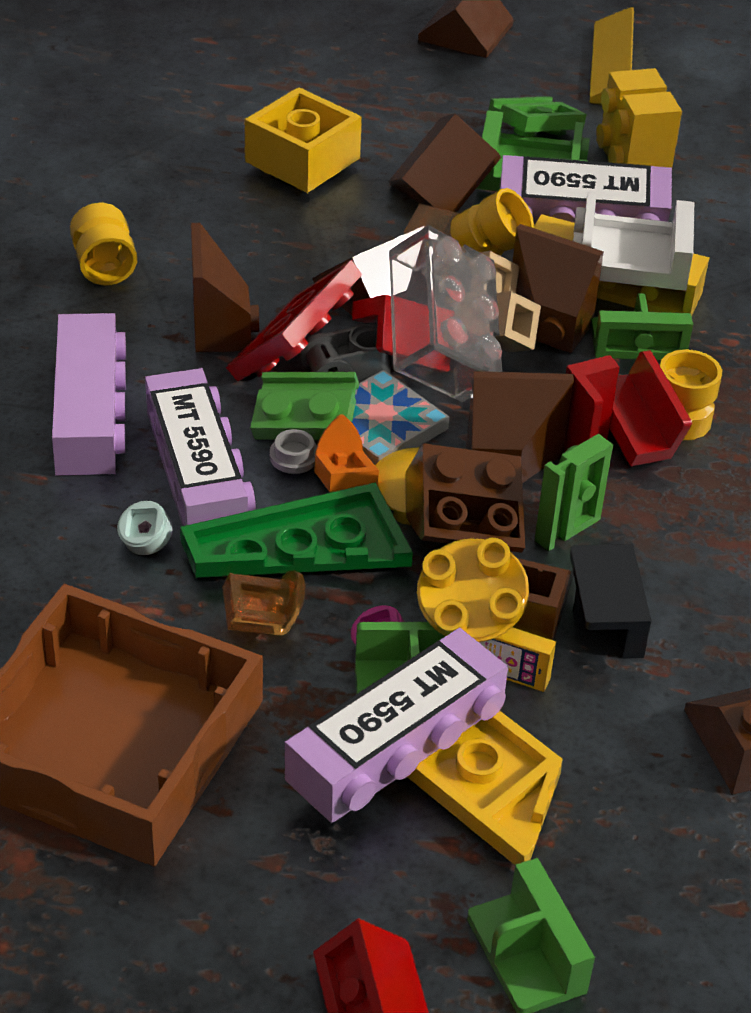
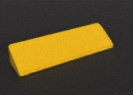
[589,7,634,104]

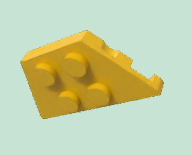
[407,710,563,865]

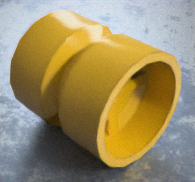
[450,188,534,265]
[70,202,137,286]
[660,349,722,441]

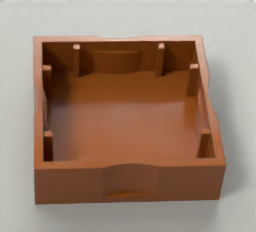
[0,584,263,867]

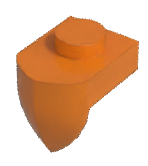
[314,414,379,492]

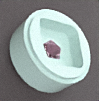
[117,501,173,555]

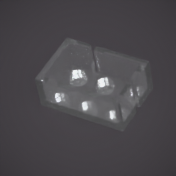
[389,225,502,402]

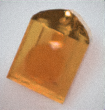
[223,570,305,635]

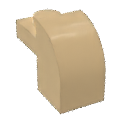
[455,251,541,352]

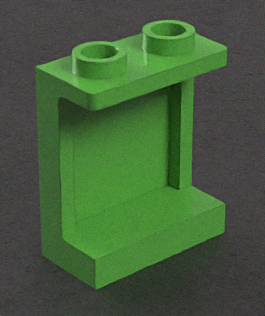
[476,110,590,191]

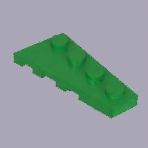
[180,482,413,578]

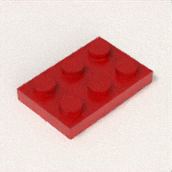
[226,260,363,382]

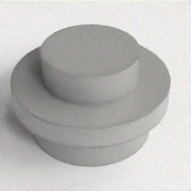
[270,429,317,474]

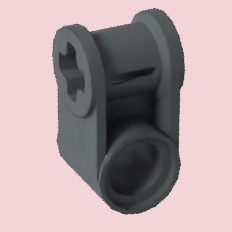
[299,322,391,383]

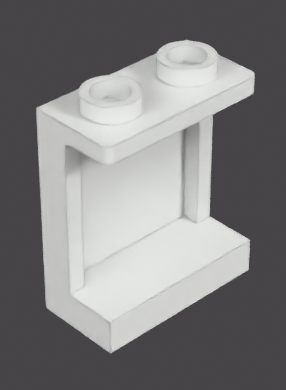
[573,192,694,291]

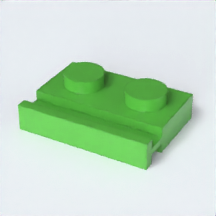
[488,96,587,137]
[250,372,359,440]
[534,434,613,551]

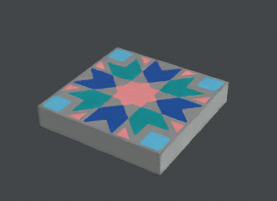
[352,370,449,465]

